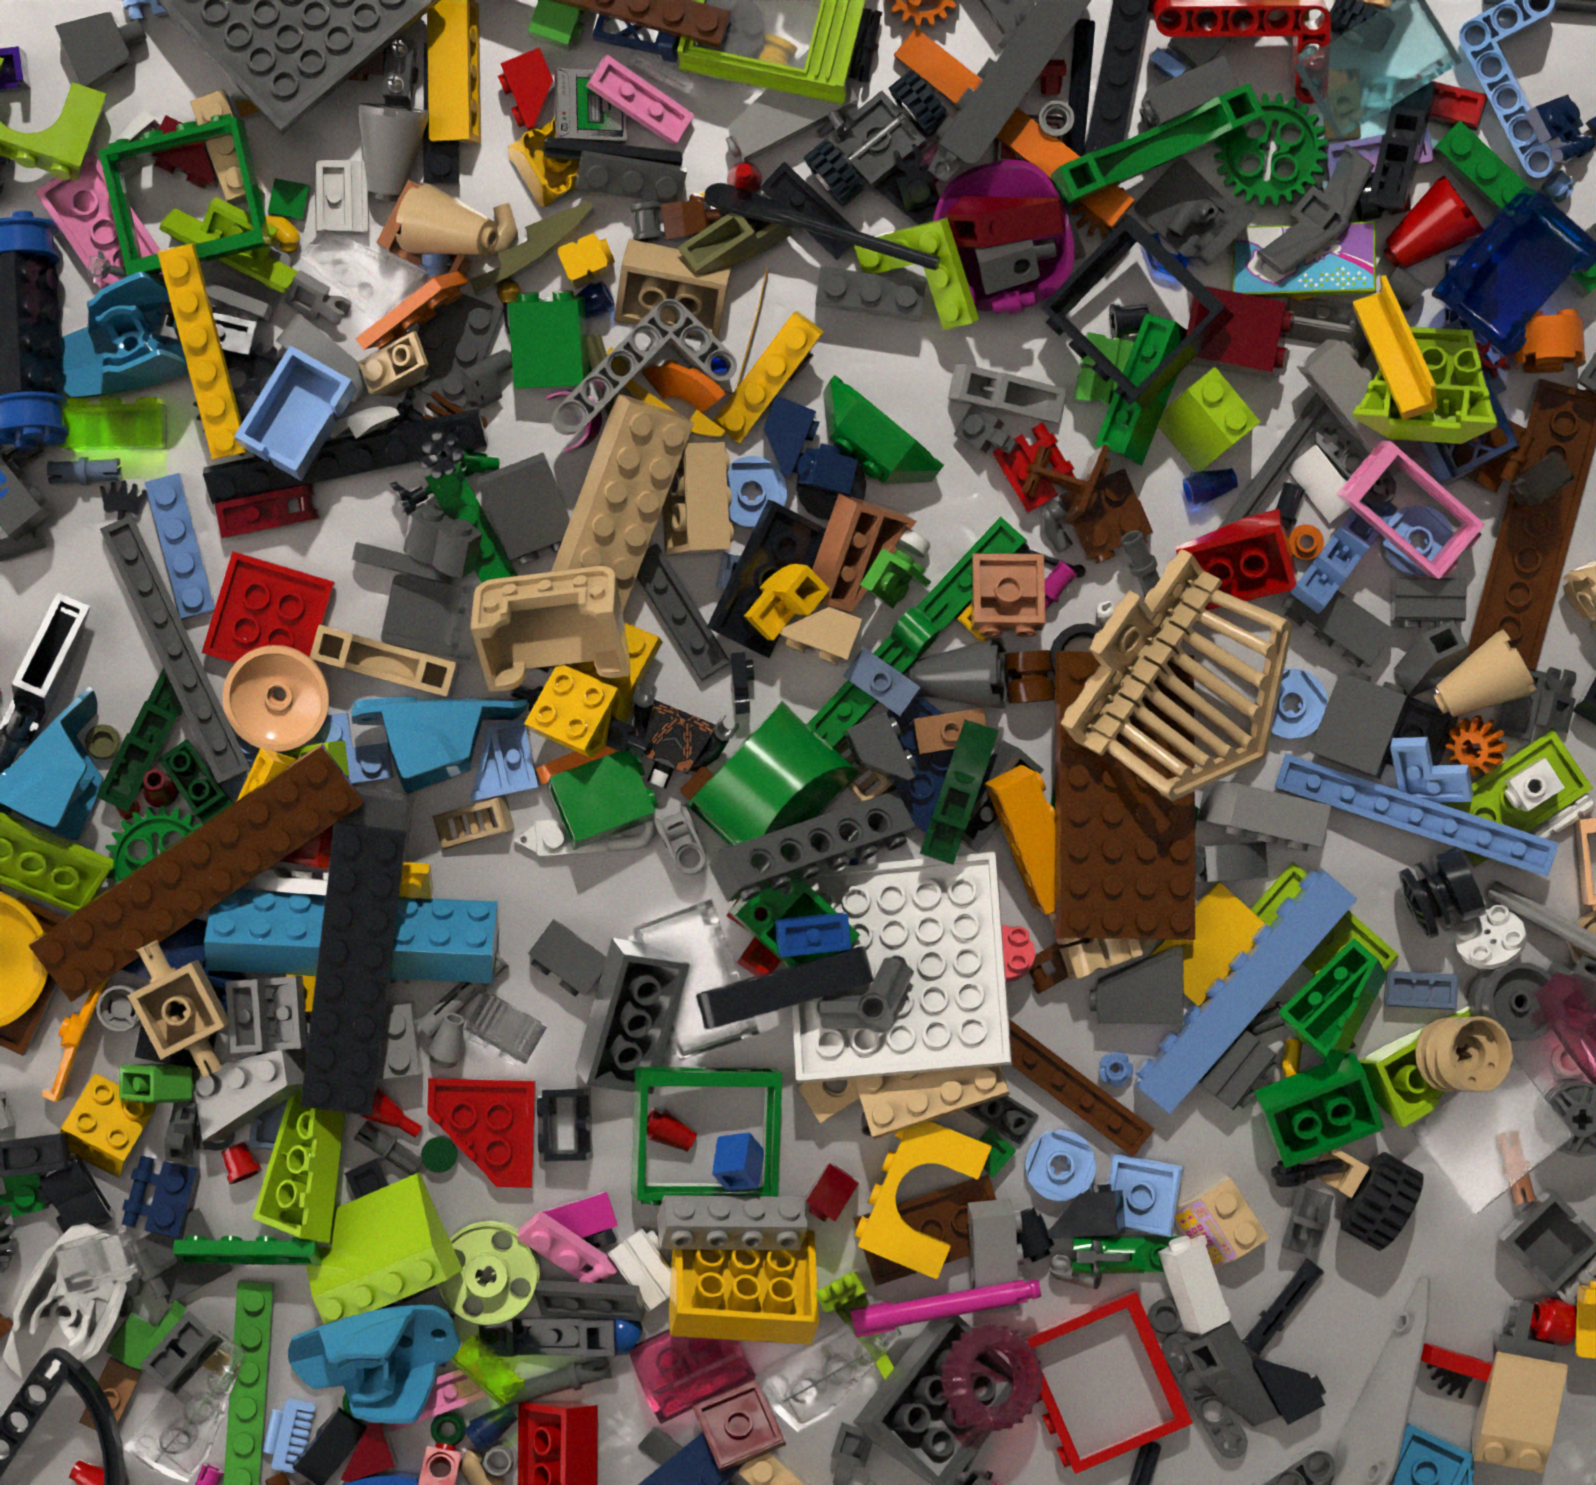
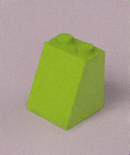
[1158,367,1261,474]

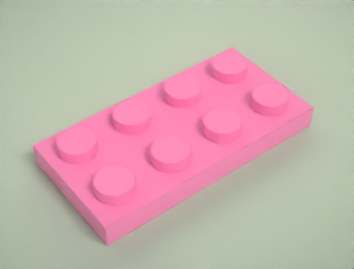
[35,152,163,289]

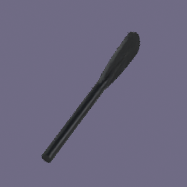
[704,183,940,271]

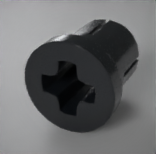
[1109,303,1150,339]

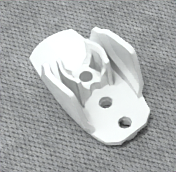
[3,1223,130,1380]

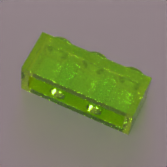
[56,397,167,451]

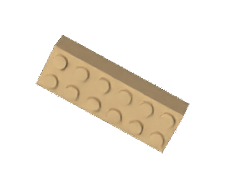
[551,393,694,613]

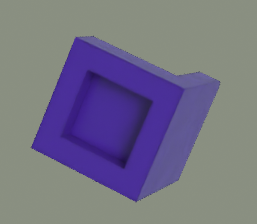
[0,46,31,92]

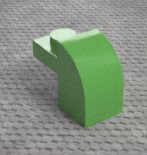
[106,1300,186,1369]

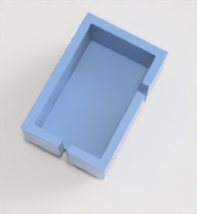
[234,345,357,481]

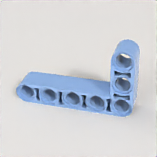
[1459,0,1558,179]

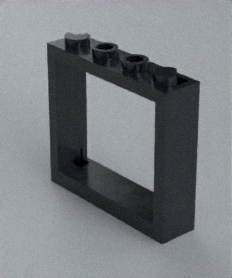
[1040,215,1235,409]

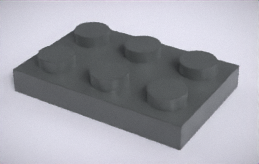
[411,294,504,409]

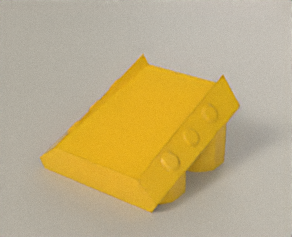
[508,117,579,207]

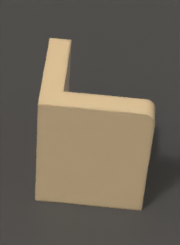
[1316,1148,1370,1198]

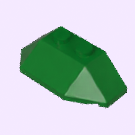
[823,375,944,484]

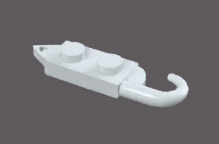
[514,817,656,856]

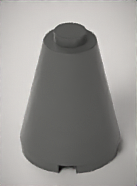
[910,638,1009,709]

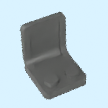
[1134,159,1256,267]
[381,574,476,660]

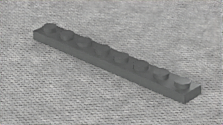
[100,514,251,785]

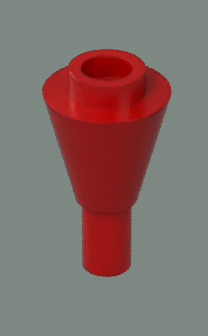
[727,162,762,193]
[360,1087,422,1138]

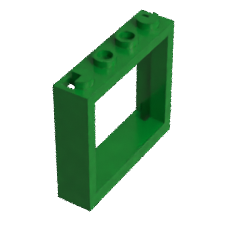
[98,113,272,276]
[631,1066,782,1206]

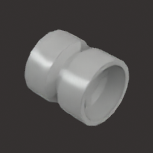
[96,984,141,1032]

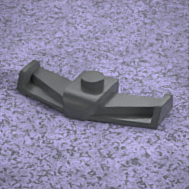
[1256,144,1374,275]

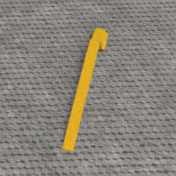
[703,267,768,414]

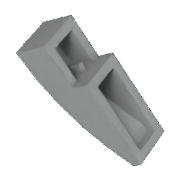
[948,364,1067,424]

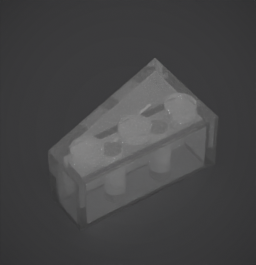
[300,228,430,323]

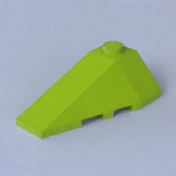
[1359,1006,1471,1127]

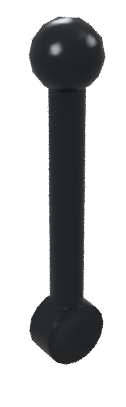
[1017,544,1086,578]

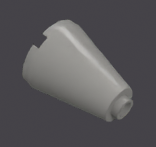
[358,103,429,201]

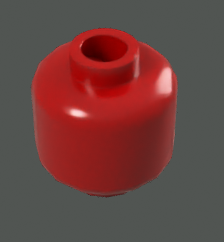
[1530,1296,1577,1346]

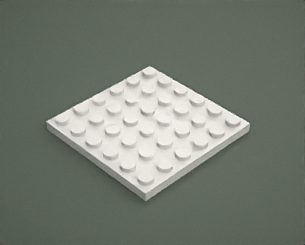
[785,852,1012,1084]

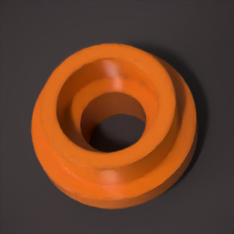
[1288,524,1324,560]

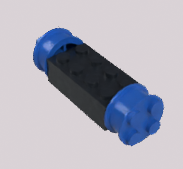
[0,211,69,451]

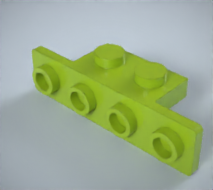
[159,196,298,293]

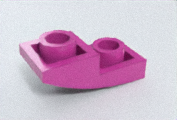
[536,1191,618,1238]

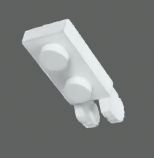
[253,868,328,895]

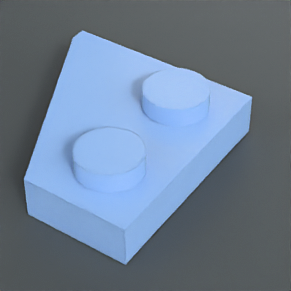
[470,718,539,802]

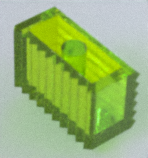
[449,1334,526,1408]

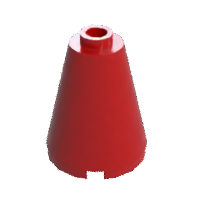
[1383,175,1485,269]

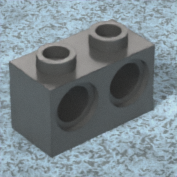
[140,1311,224,1395]

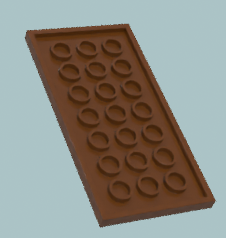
[1055,651,1195,940]

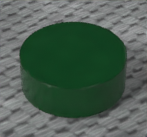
[421,1136,458,1173]

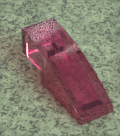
[1535,972,1596,1085]

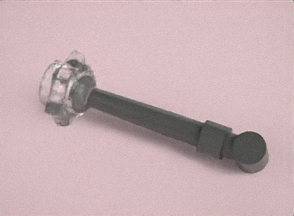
[87,251,165,284]

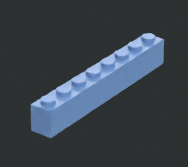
[1134,867,1357,1114]

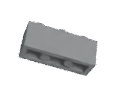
[967,1198,1024,1315]

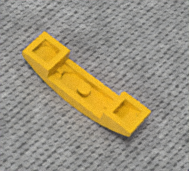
[607,347,726,439]

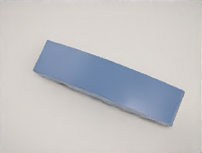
[1290,489,1398,615]

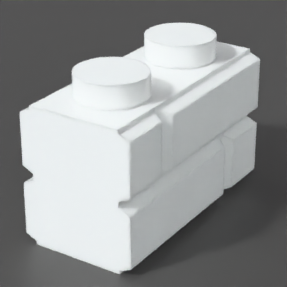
[607,1226,672,1312]

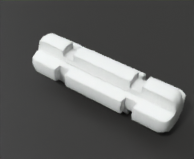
[1529,794,1595,840]

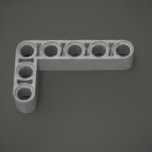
[551,299,737,435]

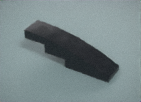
[1368,77,1436,211]

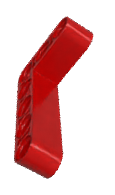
[1153,0,1331,104]

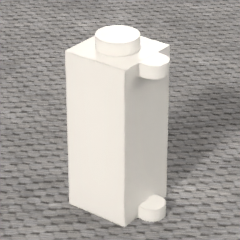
[1158,1235,1232,1335]

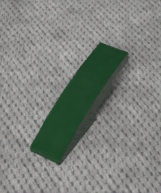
[96,668,184,812]

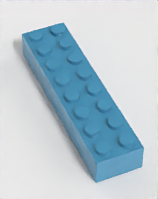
[204,890,498,983]

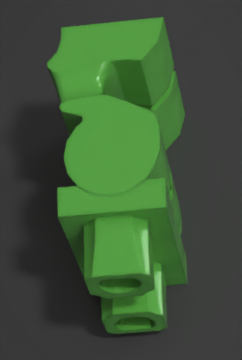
[1073,332,1167,408]

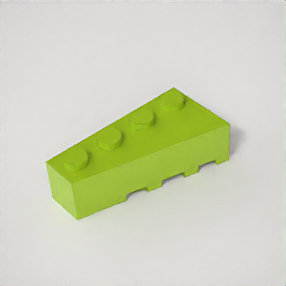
[252,1090,345,1243]

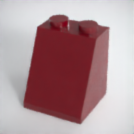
[1186,286,1294,377]

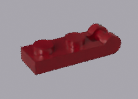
[214,484,320,539]

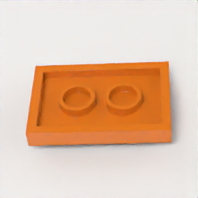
[355,270,470,350]

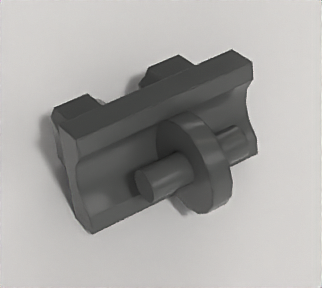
[1280,1185,1334,1258]

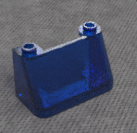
[1432,187,1596,357]

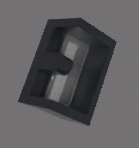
[537,1087,593,1161]

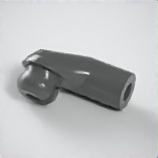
[1166,199,1218,238]

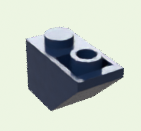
[763,396,820,480]

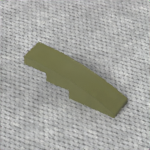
[470,201,595,297]

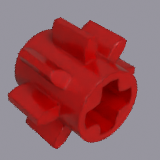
[1475,334,1515,379]

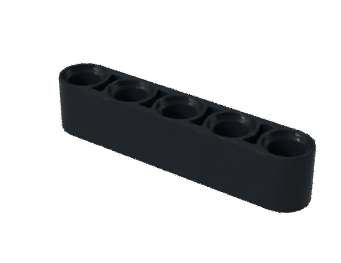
[696,946,874,1030]

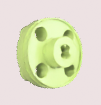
[437,1221,540,1325]

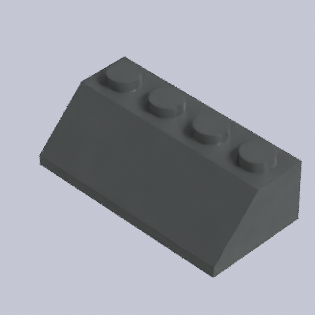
[575,938,690,1094]

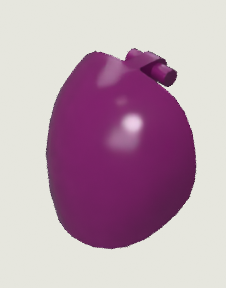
[933,159,1074,315]

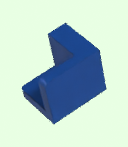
[712,1132,764,1192]

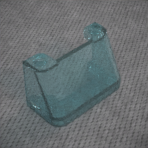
[1293,0,1463,140]

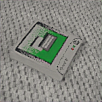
[554,68,627,143]

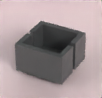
[1497,1188,1596,1293]

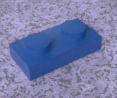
[775,912,851,957]

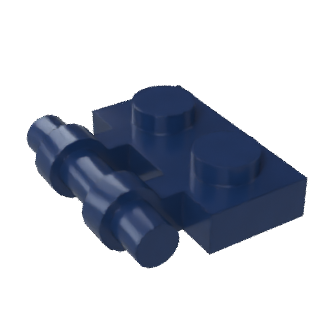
[1525,94,1596,164]
[121,1156,200,1240]

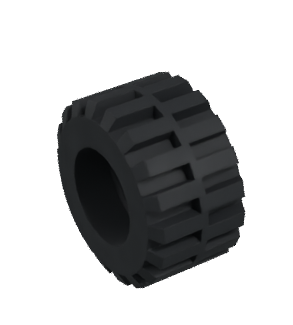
[1340,1152,1424,1251]

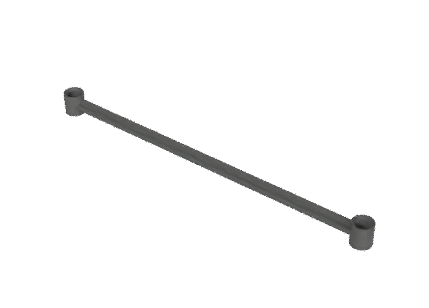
[1216,266,1427,530]

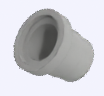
[1038,100,1074,137]
[482,1440,518,1476]

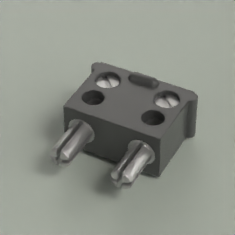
[382,38,418,106]

